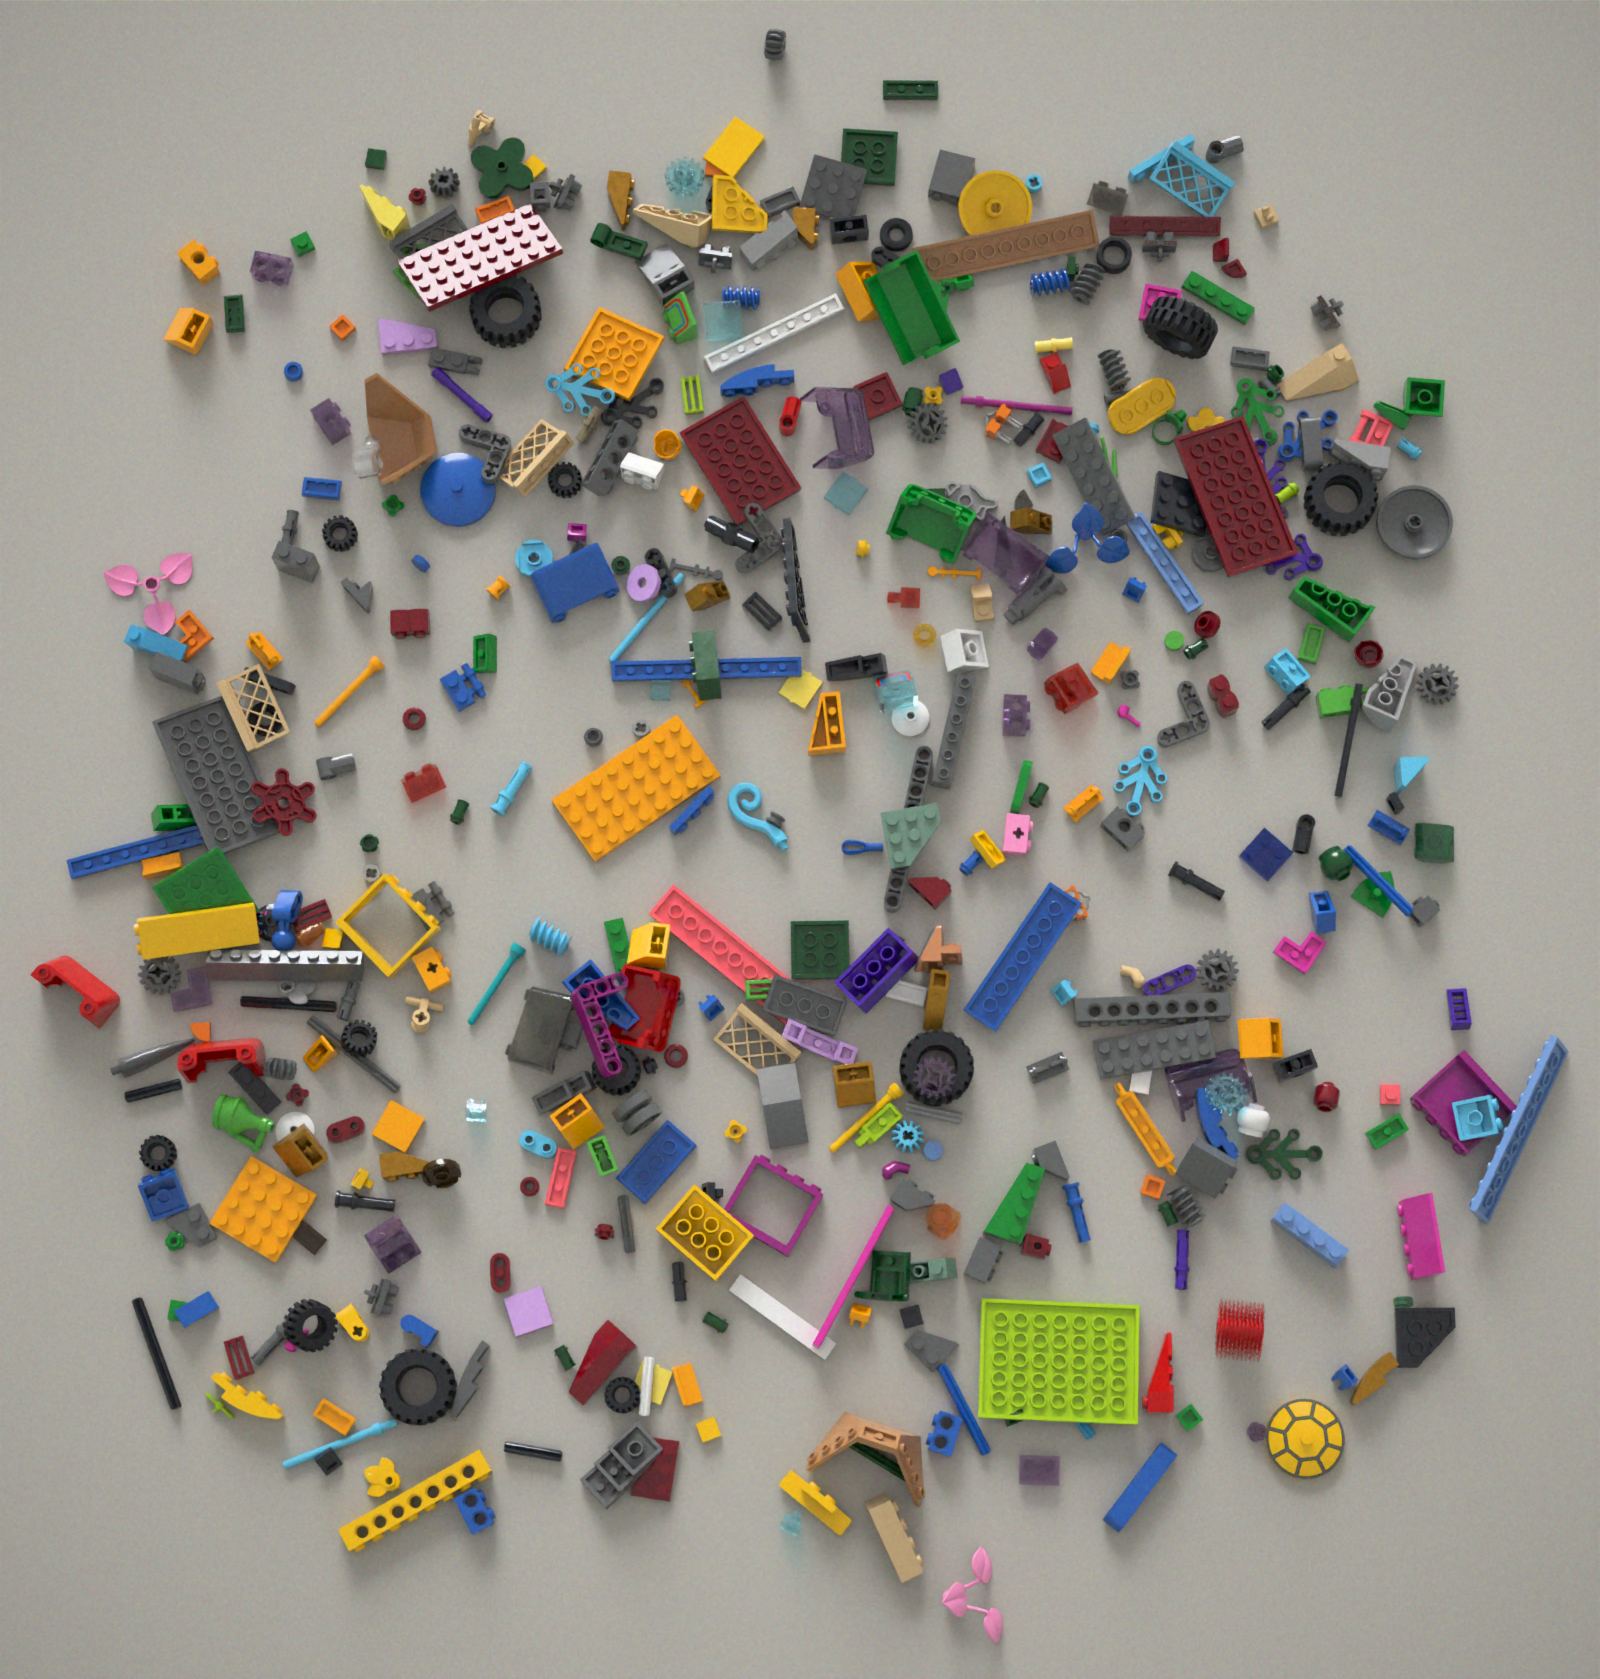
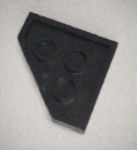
[1394,1308,1456,1368]

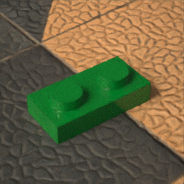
[1365,1113,1409,1150]

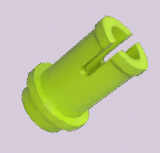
[1275,482,1300,505]

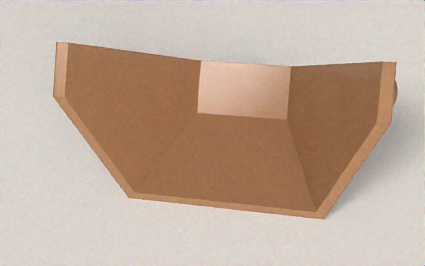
[364,373,437,486]
[806,1412,925,1507]

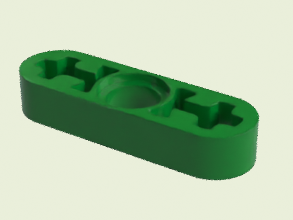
[1009,760,1033,814]

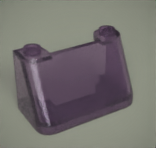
[961,513,1050,594]

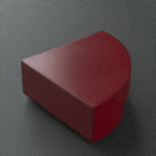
[1221,258,1247,278]

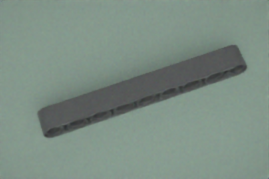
[884,746,933,913]

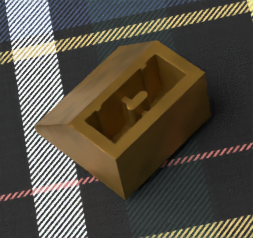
[832,1061,876,1108]
[272,1123,329,1177]

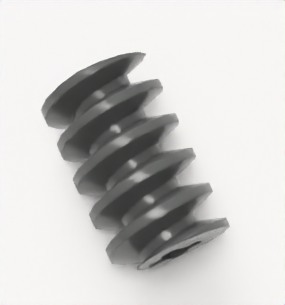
[1070,262,1106,305]
[1098,349,1131,391]
[1167,1186,1206,1229]

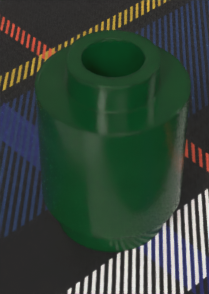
[902,387,924,417]

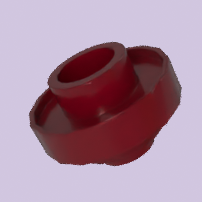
[1194,611,1221,639]

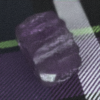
[1027,628,1058,661]

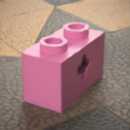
[1002,813,1033,857]

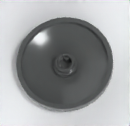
[1376,485,1453,560]

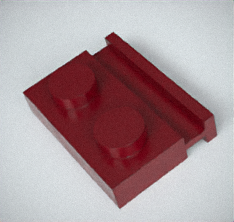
[1035,418,1068,464]

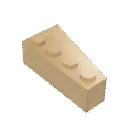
[864,1493,924,1583]

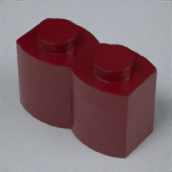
[390,609,430,639]
[1207,674,1239,718]

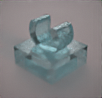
[466,1099,486,1122]
[779,1510,803,1537]

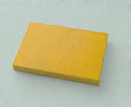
[703,116,765,178]

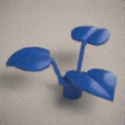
[1045,503,1130,573]

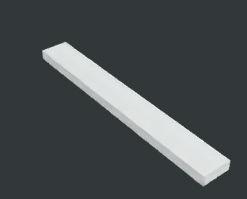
[704,293,844,374]

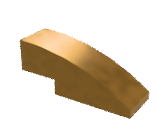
[1350,1352,1399,1406]

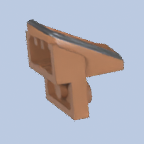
[914,926,963,973]

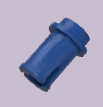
[959,851,983,876]

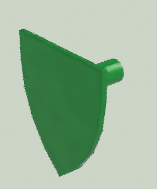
[1351,871,1394,918]

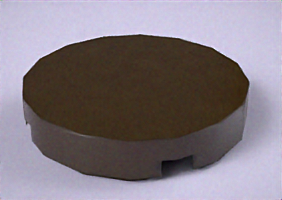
[422,1159,462,1188]

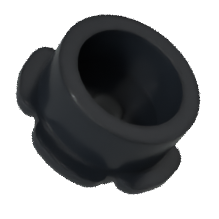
[642,1056,658,1075]

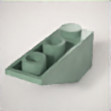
[909,1258,958,1284]

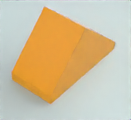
[303,1035,338,1073]

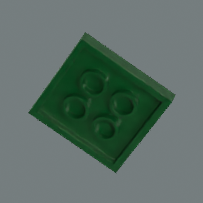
[841,128,898,186]
[791,920,849,980]

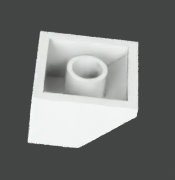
[940,629,989,673]

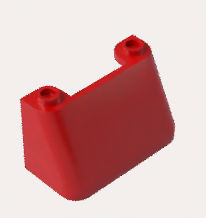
[31,955,120,1029]
[608,964,681,1052]
[177,1037,265,1083]

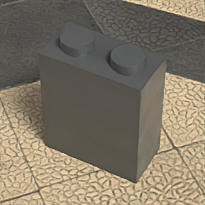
[928,149,976,206]
[271,541,320,583]
[149,651,205,695]
[1175,1137,1237,1199]

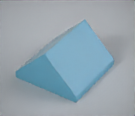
[1394,757,1430,795]

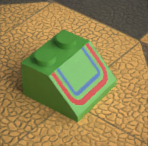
[662,291,698,345]

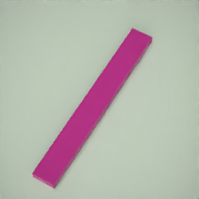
[812,1205,894,1349]

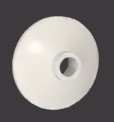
[891,699,929,737]
[276,1112,315,1142]

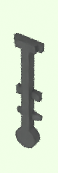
[670,558,723,580]

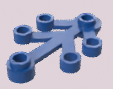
[1277,410,1338,462]

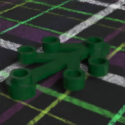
[1246,1129,1323,1180]

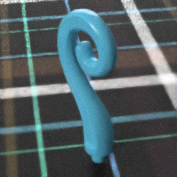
[727,783,789,851]

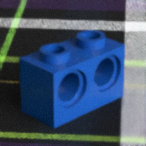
[926,1411,963,1457]
[454,1487,496,1535]

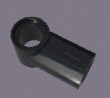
[1292,814,1315,854]

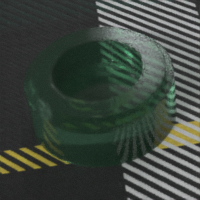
[1393,1296,1414,1308]

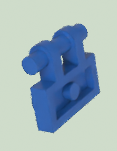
[440,663,487,712]

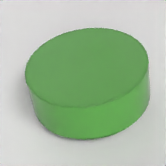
[1164,631,1184,651]

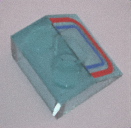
[872,670,918,713]

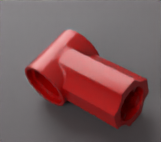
[779,396,802,436]

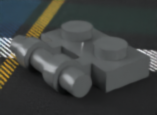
[411,881,454,931]

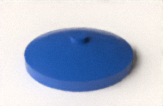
[420,453,496,527]

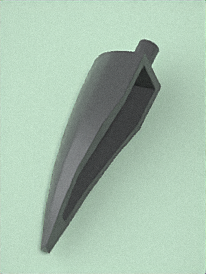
[110,1038,195,1078]

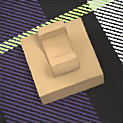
[1254,204,1279,229]

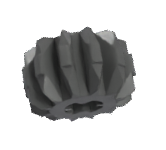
[764,29,787,61]
[428,166,460,199]
[263,1057,297,1080]

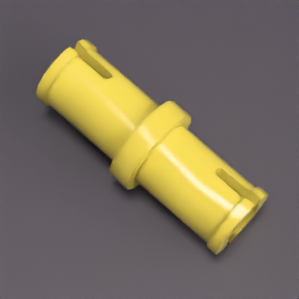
[1035,337,1073,353]

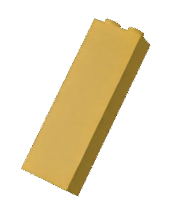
[134,902,260,960]

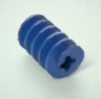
[1030,269,1070,298]
[722,286,760,310]

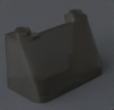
[505,986,575,1075]

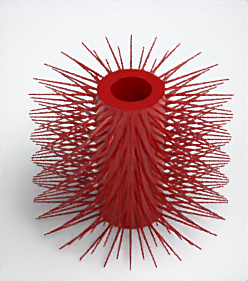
[1215,1298,1265,1362]

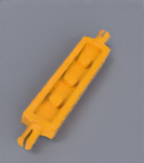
[1113,1083,1177,1176]

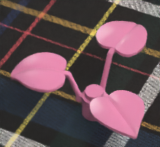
[104,553,193,635]
[942,1547,1003,1643]

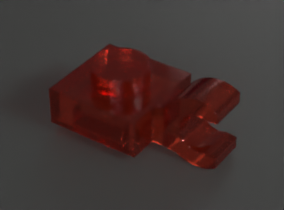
[887,587,920,608]

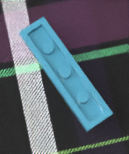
[1128,134,1195,183]

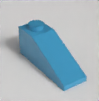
[124,625,189,661]

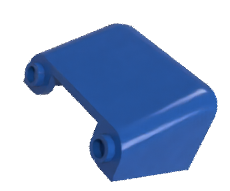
[530,543,620,623]

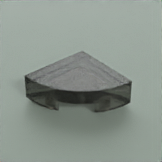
[1014,489,1033,510]

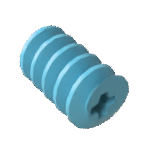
[529,917,572,956]

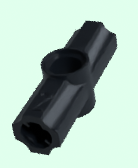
[704,515,760,553]

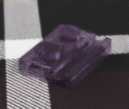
[1019,1455,1060,1486]

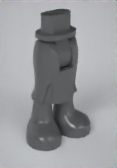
[1003,565,1067,625]

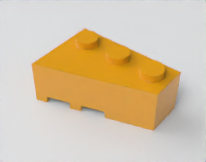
[808,691,846,756]

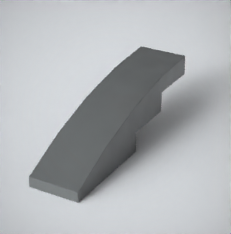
[451,1340,490,1420]

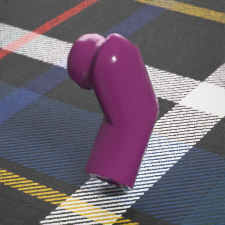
[882,1161,910,1180]

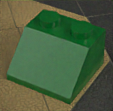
[1403,377,1445,417]

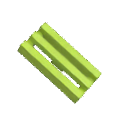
[681,375,704,415]

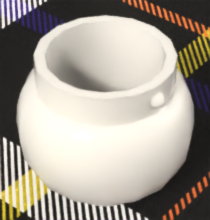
[1237,1103,1270,1137]

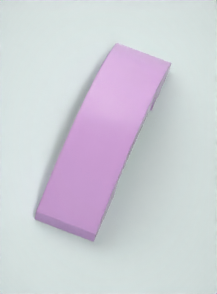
[781,1019,858,1065]

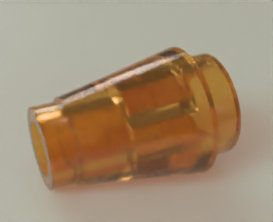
[295,922,325,947]

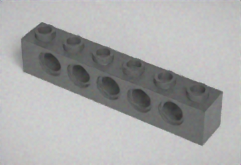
[931,672,976,790]

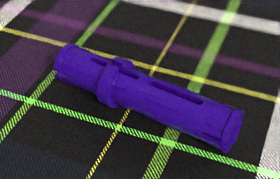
[1174,1229,1190,1290]

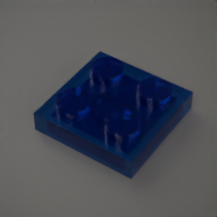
[1239,827,1294,882]

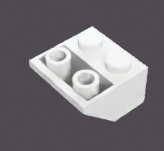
[620,452,665,490]

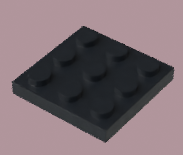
[1150,471,1206,538]

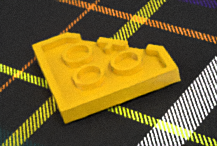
[711,175,768,234]

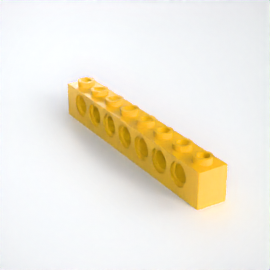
[338,1450,492,1553]

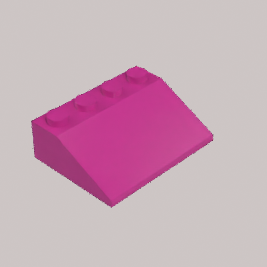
[1397,1193,1446,1280]

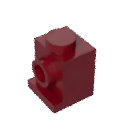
[1021,1233,1052,1260]

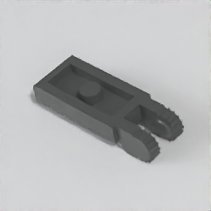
[428,347,483,375]

